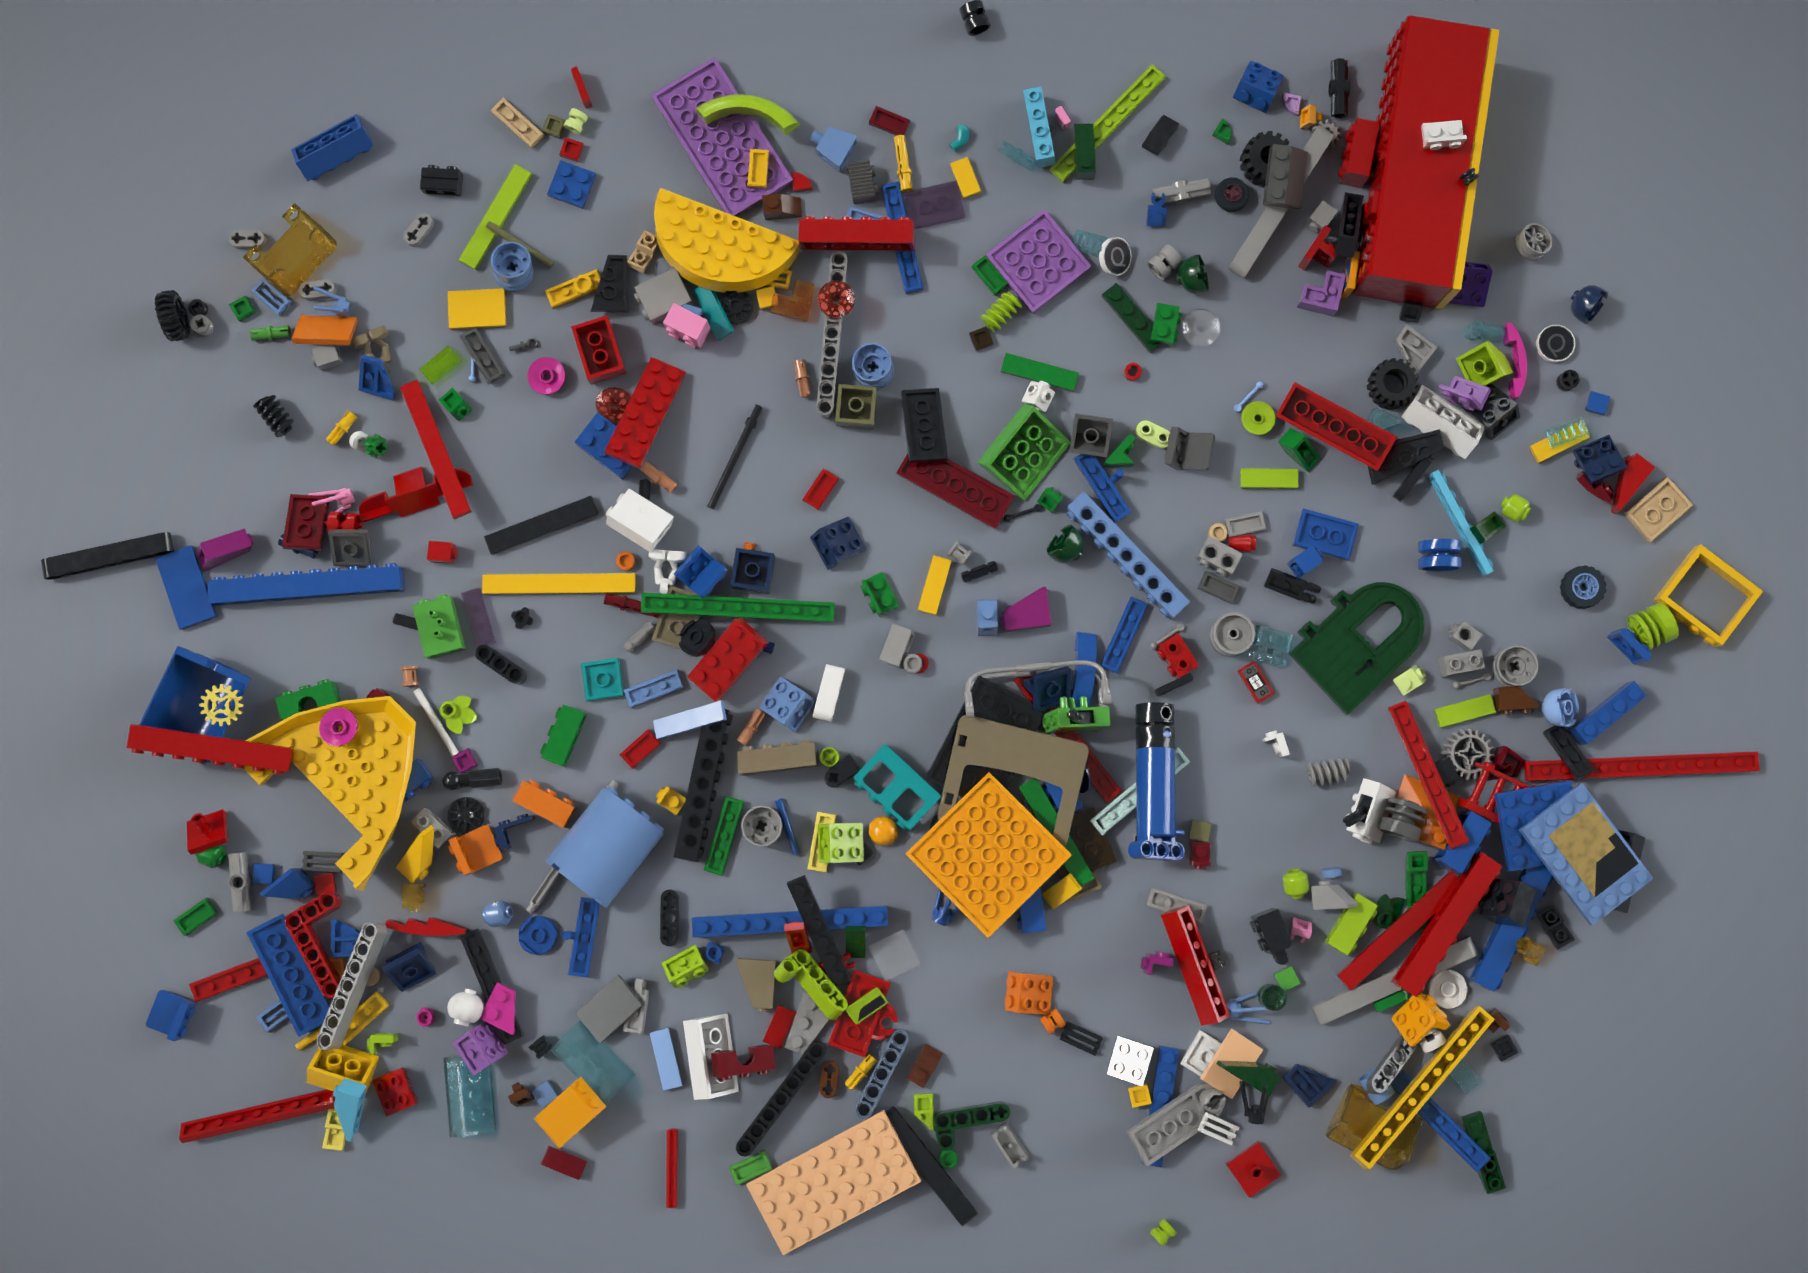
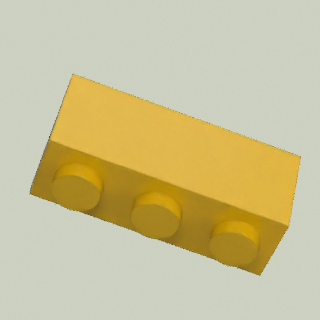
[306,1045,379,1094]

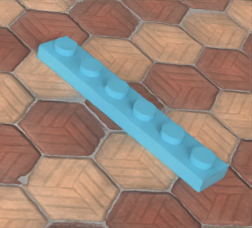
[1427,470,1494,577]

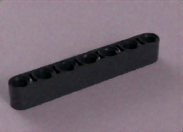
[41,532,174,580]
[736,1041,826,1157]
[885,1106,978,1227]

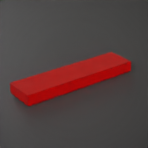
[189,958,268,1002]

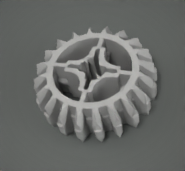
[1441,728,1495,780]

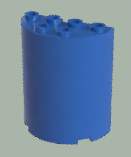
[139,646,251,765]

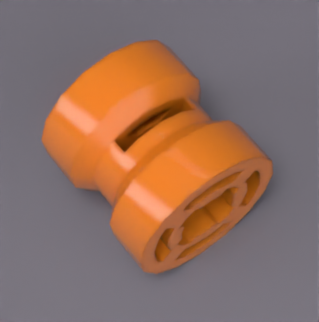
[1039,1008,1066,1035]

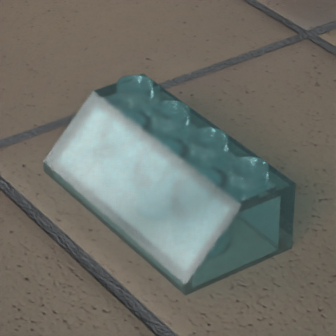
[550,1020,636,1105]
[443,1055,496,1137]

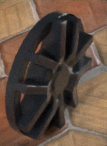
[719,291,754,325]
[447,797,484,833]

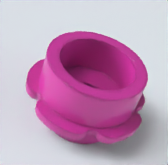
[416,1007,435,1027]

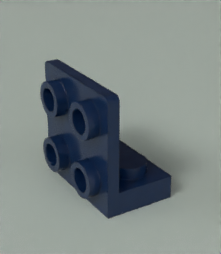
[810,517,866,570]

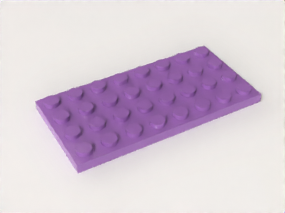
[651,57,793,217]

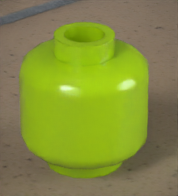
[1501,494,1531,522]
[1282,869,1309,899]

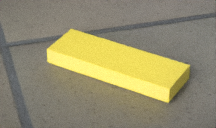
[808,812,837,872]

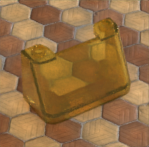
[1326,1084,1423,1170]

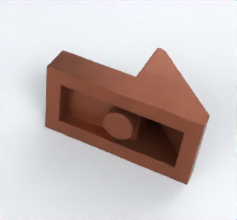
[906,1044,943,1088]

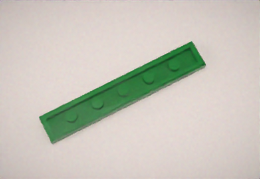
[1019,778,1094,886]

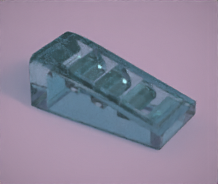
[1072,229,1109,258]
[1545,416,1589,448]

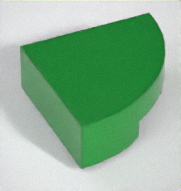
[1212,118,1231,145]

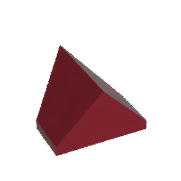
[1487,746,1525,781]

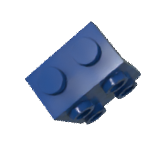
[1233,61,1284,113]
[674,545,727,598]
[146,990,197,1041]

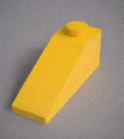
[396,825,434,884]

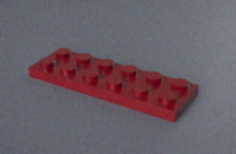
[896,453,1014,530]

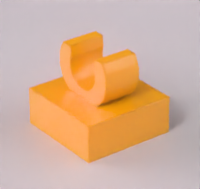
[1300,104,1323,129]

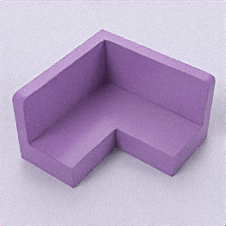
[1297,270,1346,316]

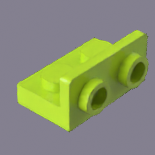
[661,944,709,988]

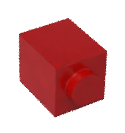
[427,541,458,564]

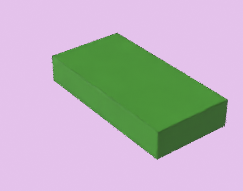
[729,1150,773,1186]

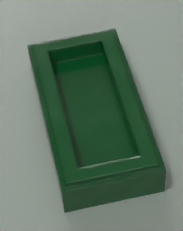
[1470,511,1505,544]
[845,926,866,958]

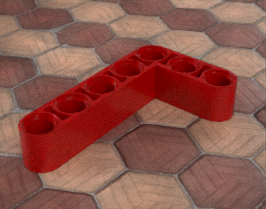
[285,892,342,998]

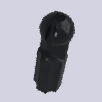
[442,768,502,790]

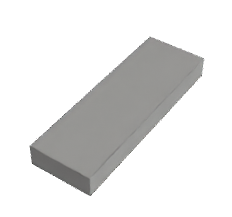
[1146,887,1208,924]

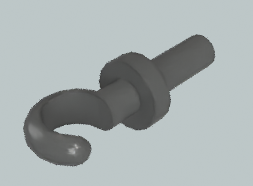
[509,338,538,351]

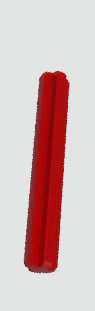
[666,1128,678,1208]

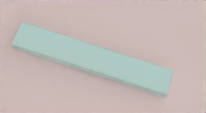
[1090,747,1190,835]

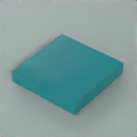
[581,658,625,701]

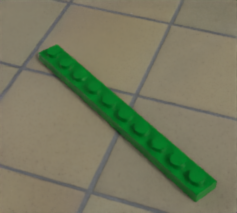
[641,593,835,622]

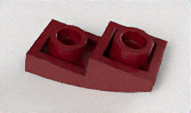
[1576,471,1614,502]
[541,1145,587,1180]

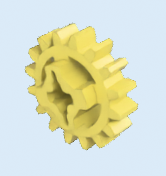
[199,684,244,726]

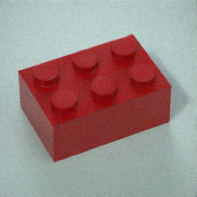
[1338,118,1380,188]
[571,315,627,385]

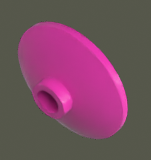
[527,357,565,395]
[319,708,357,746]

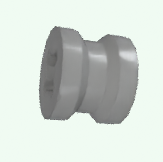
[190,314,214,336]

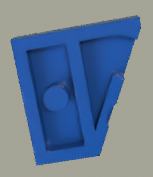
[331,919,368,957]

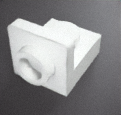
[1262,730,1290,757]

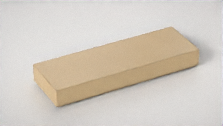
[490,97,544,149]

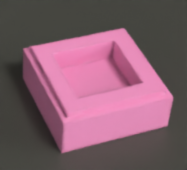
[1054,106,1071,131]

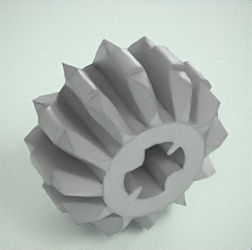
[1310,119,1343,153]

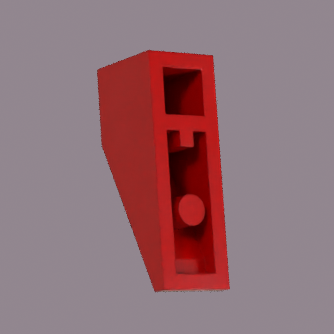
[1611,453,1655,514]

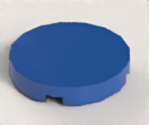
[518,916,558,955]

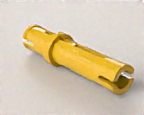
[894,135,913,193]

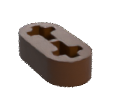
[820,1060,839,1098]

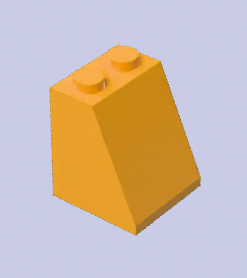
[533,1077,607,1149]

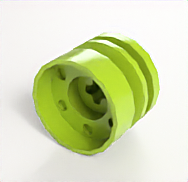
[1627,602,1679,650]

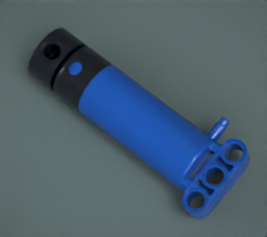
[1128,702,1185,861]

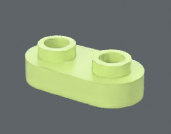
[1135,420,1170,449]

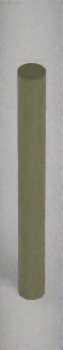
[486,221,554,268]

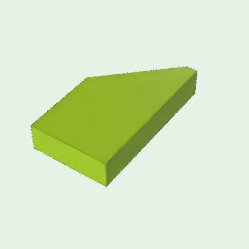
[914,1093,934,1131]

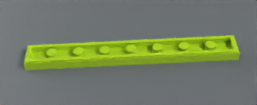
[1049,64,1166,183]

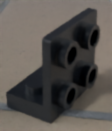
[1463,384,1520,441]

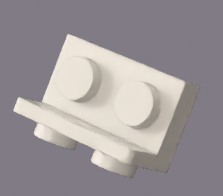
[1421,120,1467,150]

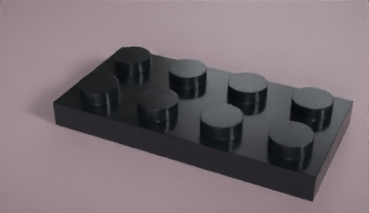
[901,388,948,463]

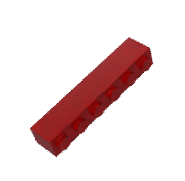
[1161,905,1230,1026]

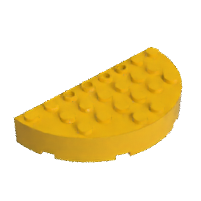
[654,188,800,292]

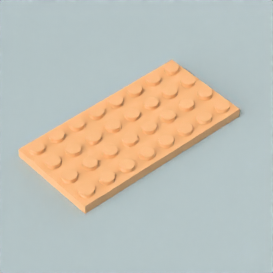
[746,1110,921,1255]

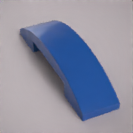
[1071,632,1097,707]

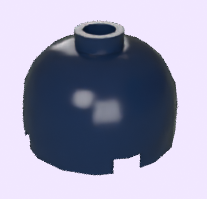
[1571,285,1608,324]

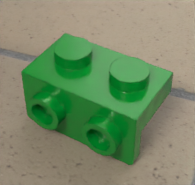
[1150,303,1182,347]

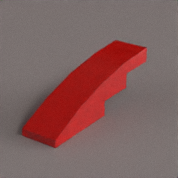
[385,917,470,936]

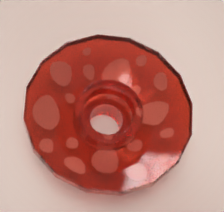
[817,281,855,318]
[595,387,631,422]

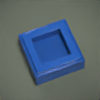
[1585,391,1610,416]
[252,864,275,884]

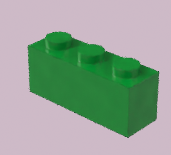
[540,704,587,767]

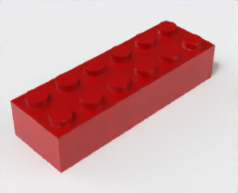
[798,216,916,251]
[1276,382,1398,471]

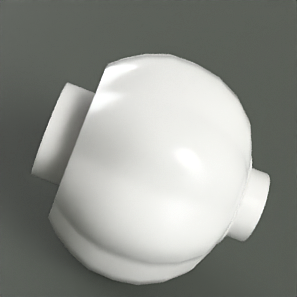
[447,988,484,1026]

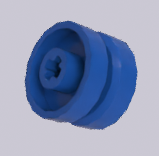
[1418,539,1462,571]

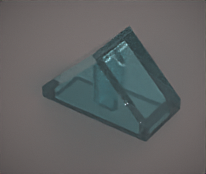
[1367,407,1402,429]

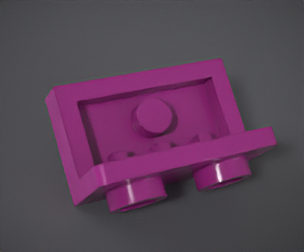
[1141,951,1174,975]

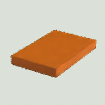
[292,315,358,345]

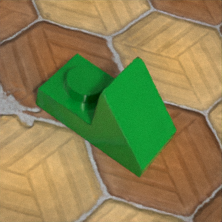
[1103,434,1136,468]

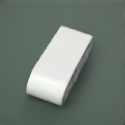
[813,664,845,722]

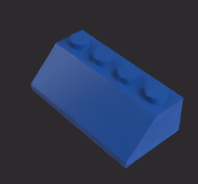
[291,114,374,182]

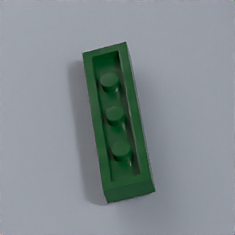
[1102,283,1162,353]

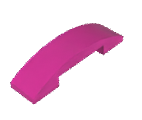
[1502,322,1527,400]

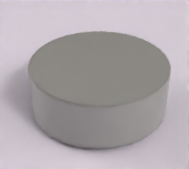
[903,654,922,674]

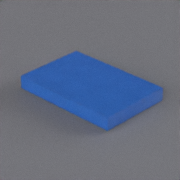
[1293,508,1359,561]

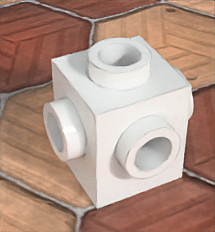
[1022,381,1055,413]

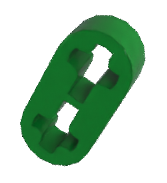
[1372,989,1410,1012]

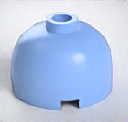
[1541,688,1579,727]

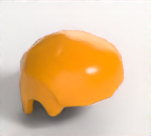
[868,816,899,847]

